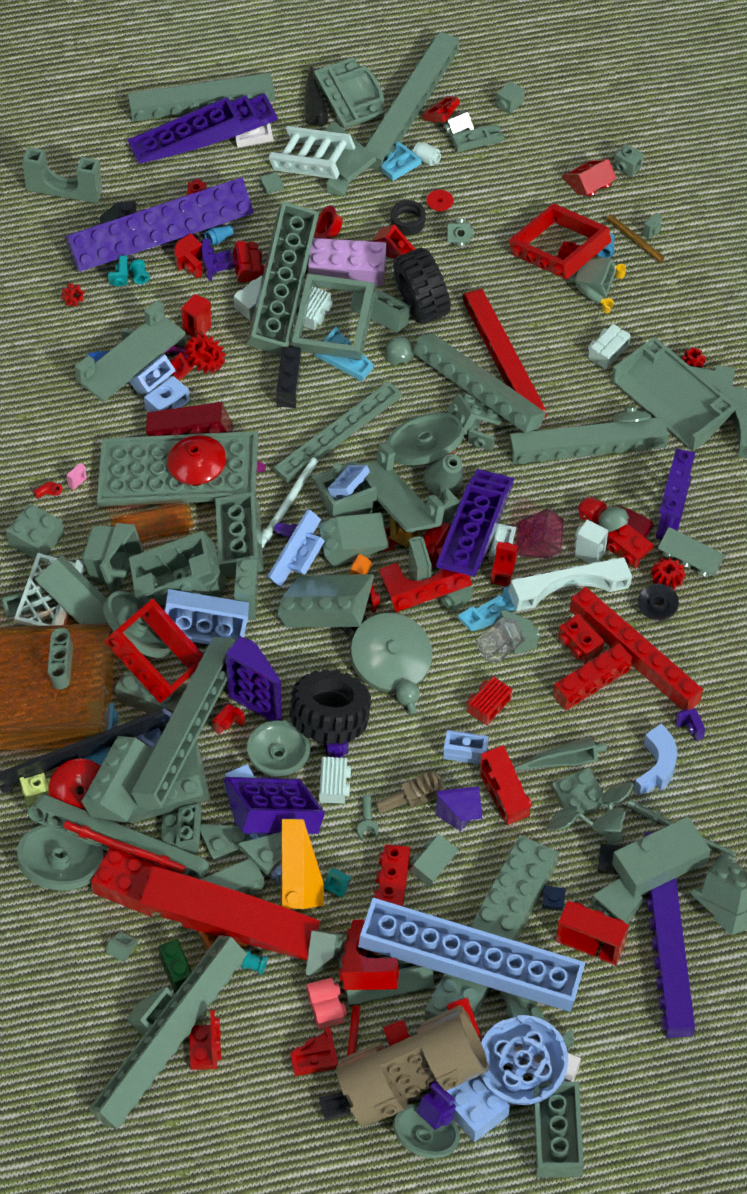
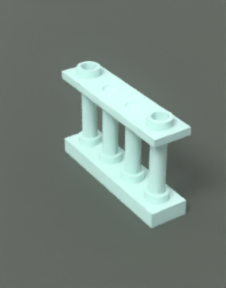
[268,126,356,179]

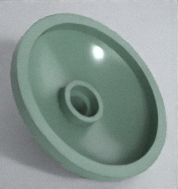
[247,721,310,776]
[393,1104,460,1158]

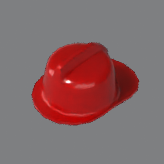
[313,205,343,239]

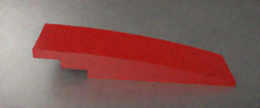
[140,866,321,961]

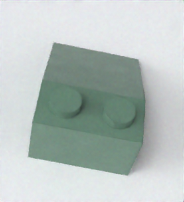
[319,513,389,567]

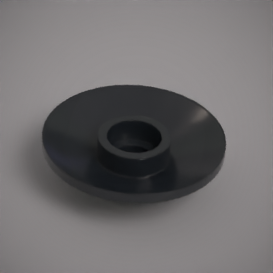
[638,584,679,621]

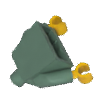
[569,257,626,313]

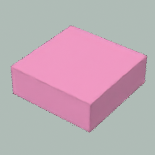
[67,463,87,490]

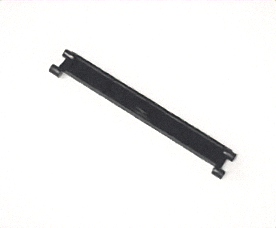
[0,709,168,793]

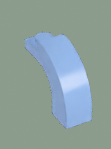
[634,724,677,796]

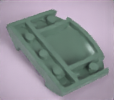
[314,57,384,129]

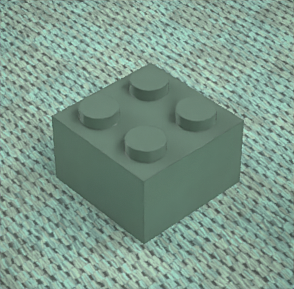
[6,503,64,562]

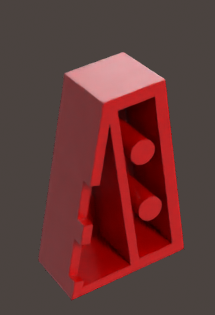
[479,745,532,825]

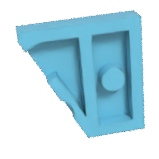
[381,142,422,181]

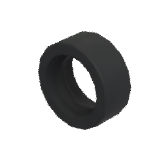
[390,200,426,236]

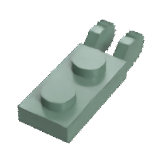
[451,124,505,152]

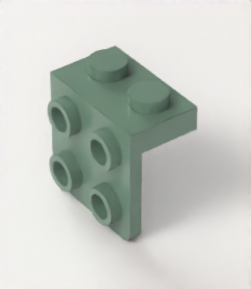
[447,393,502,435]

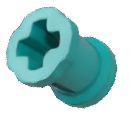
[129,259,150,285]
[241,950,268,975]

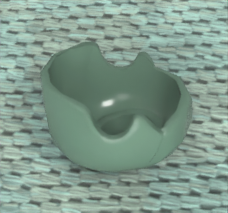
[384,337,414,366]
[599,507,629,533]

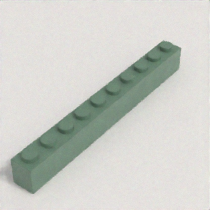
[363,32,459,172]
[131,637,236,809]
[88,935,247,1129]

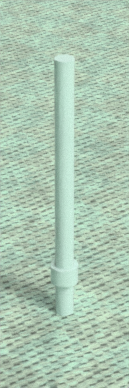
[261,457,318,549]

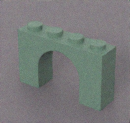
[22,147,102,203]

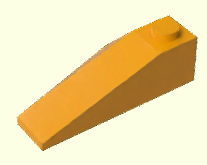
[280,819,324,909]

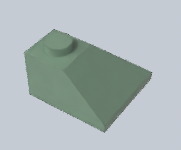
[126,986,174,1036]

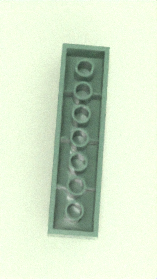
[246,201,319,355]

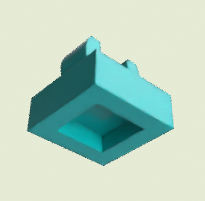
[324,868,351,898]

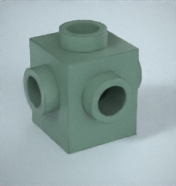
[614,144,644,177]
[447,218,474,246]

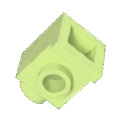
[19,773,51,806]

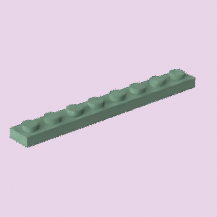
[274,381,402,483]

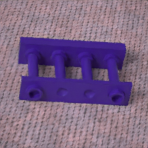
[655,448,695,540]

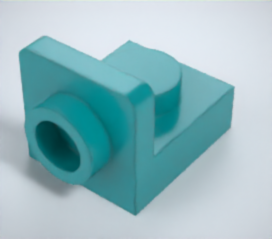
[108,256,129,287]

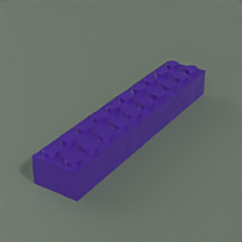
[64,177,254,272]

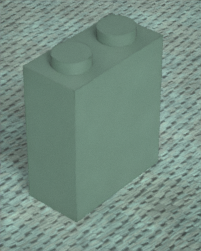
[234,559,259,621]

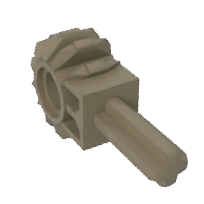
[376,772,444,813]

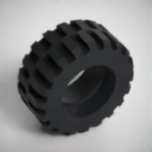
[393,248,451,324]
[289,669,371,745]

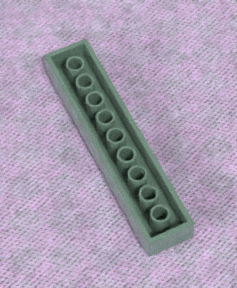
[425,835,559,1021]

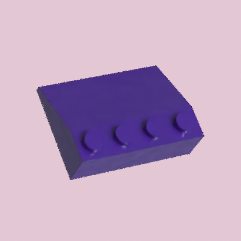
[226,636,282,721]
[224,777,325,835]

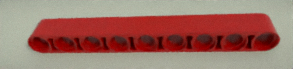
[462,288,546,418]

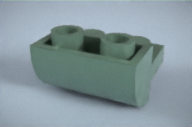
[161,804,202,854]

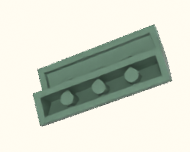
[35,555,108,637]

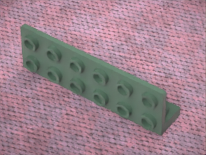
[75,300,185,402]
[358,443,445,532]

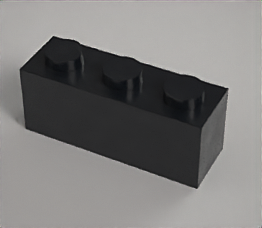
[276,347,302,408]

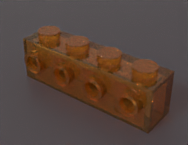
[109,503,194,541]

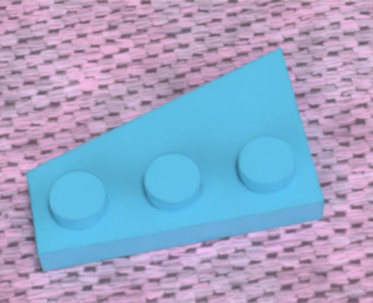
[315,327,373,382]

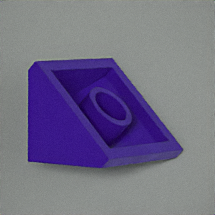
[436,786,482,831]

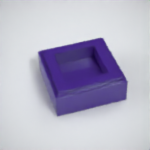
[213,250,235,272]

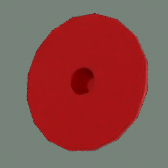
[426,190,454,211]

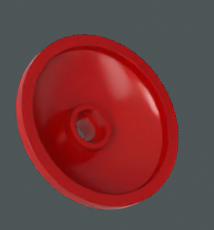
[167,435,226,485]
[48,759,101,811]

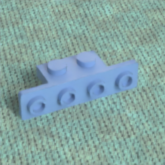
[268,510,325,587]

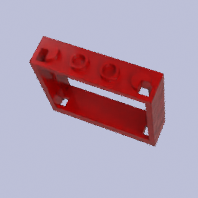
[509,203,611,280]
[104,598,204,703]

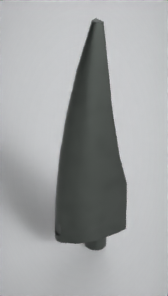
[304,66,329,126]

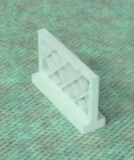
[14,553,84,632]

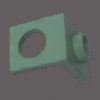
[468,419,495,451]

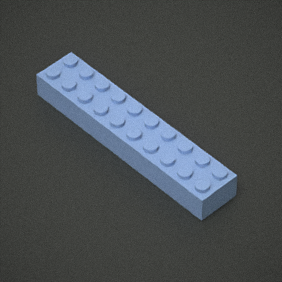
[358,898,585,1012]

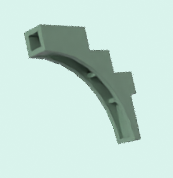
[690,365,747,458]

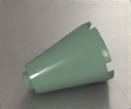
[424,454,463,497]

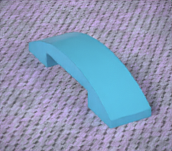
[457,585,515,631]

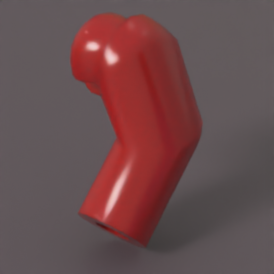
[32,482,63,499]

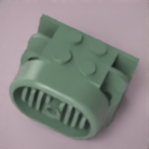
[129,531,225,610]

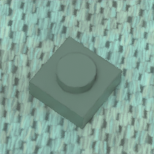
[643,213,662,239]

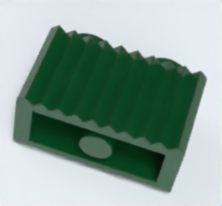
[158,939,192,993]

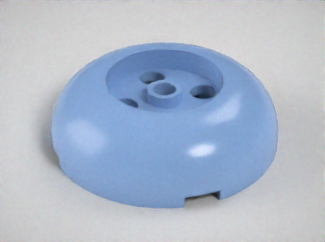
[481,1015,568,1105]

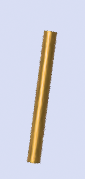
[606,214,665,263]

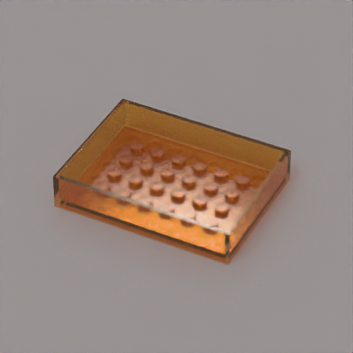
[0,623,115,750]

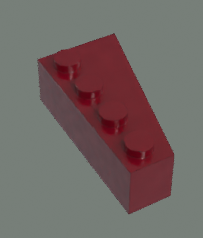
[146,402,233,436]

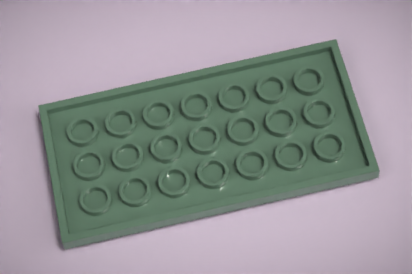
[97,431,259,507]

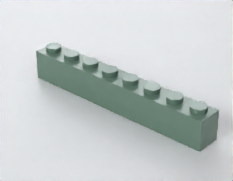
[128,73,275,122]
[413,334,546,433]
[509,417,669,464]

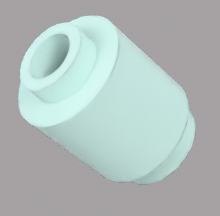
[413,142,441,166]

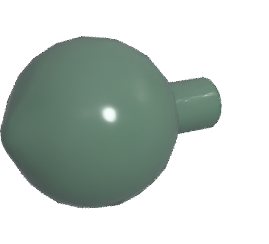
[396,680,420,715]

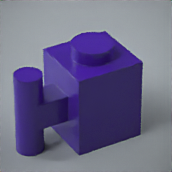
[417,1081,456,1130]

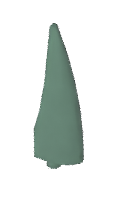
[514,736,607,771]

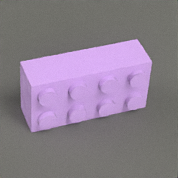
[308,238,386,286]

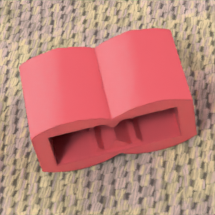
[306,978,347,1030]

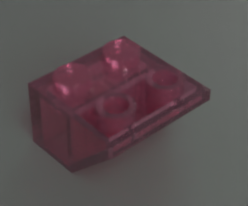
[516,508,564,559]

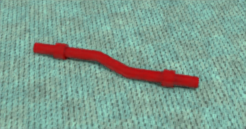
[63,820,186,874]

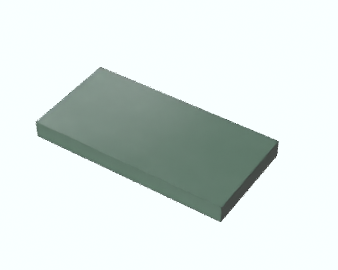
[310,121,377,183]

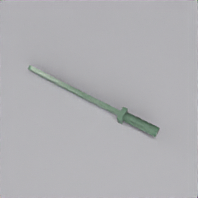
[627,799,736,857]

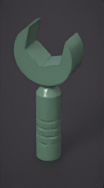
[357,795,379,841]

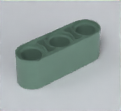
[48,628,73,690]

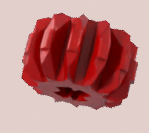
[651,557,686,590]

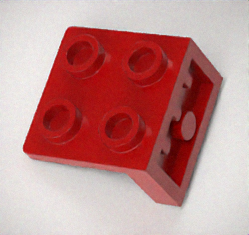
[190,1010,222,1070]

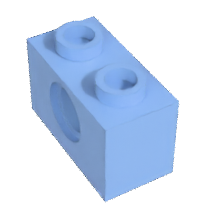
[144,376,190,412]

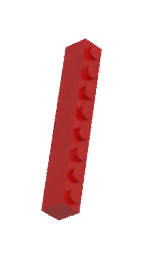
[570,586,703,710]

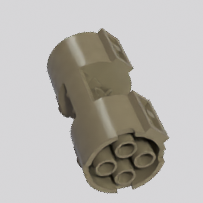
[336,1005,489,1127]

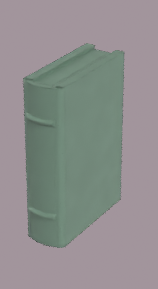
[409,537,431,581]

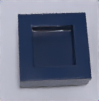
[542,886,566,911]

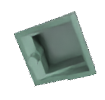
[312,461,377,519]
[82,523,144,594]
[691,864,747,935]

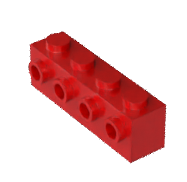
[553,643,632,711]
[373,844,410,907]

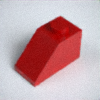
[372,224,415,260]

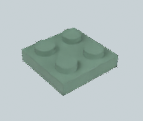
[551,768,608,818]

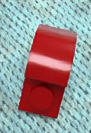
[174,234,203,279]
[490,541,518,587]

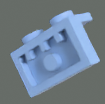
[328,465,370,501]

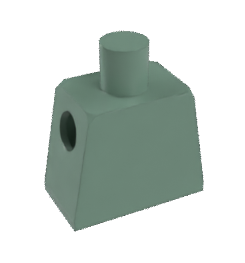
[592,879,643,924]

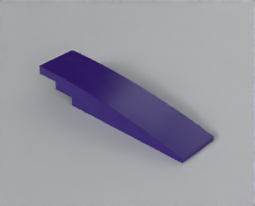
[128,93,278,164]
[436,469,514,577]

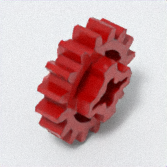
[184,334,226,374]

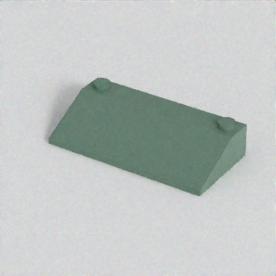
[612,337,737,451]

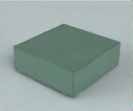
[260,172,284,194]

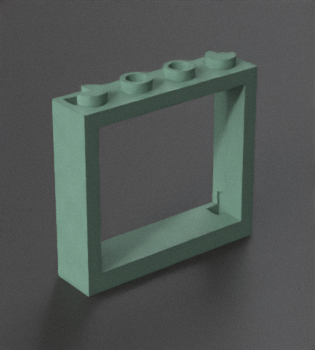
[290,274,377,360]

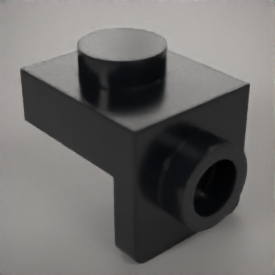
[319,1090,351,1121]

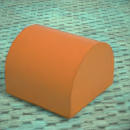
[349,554,372,575]

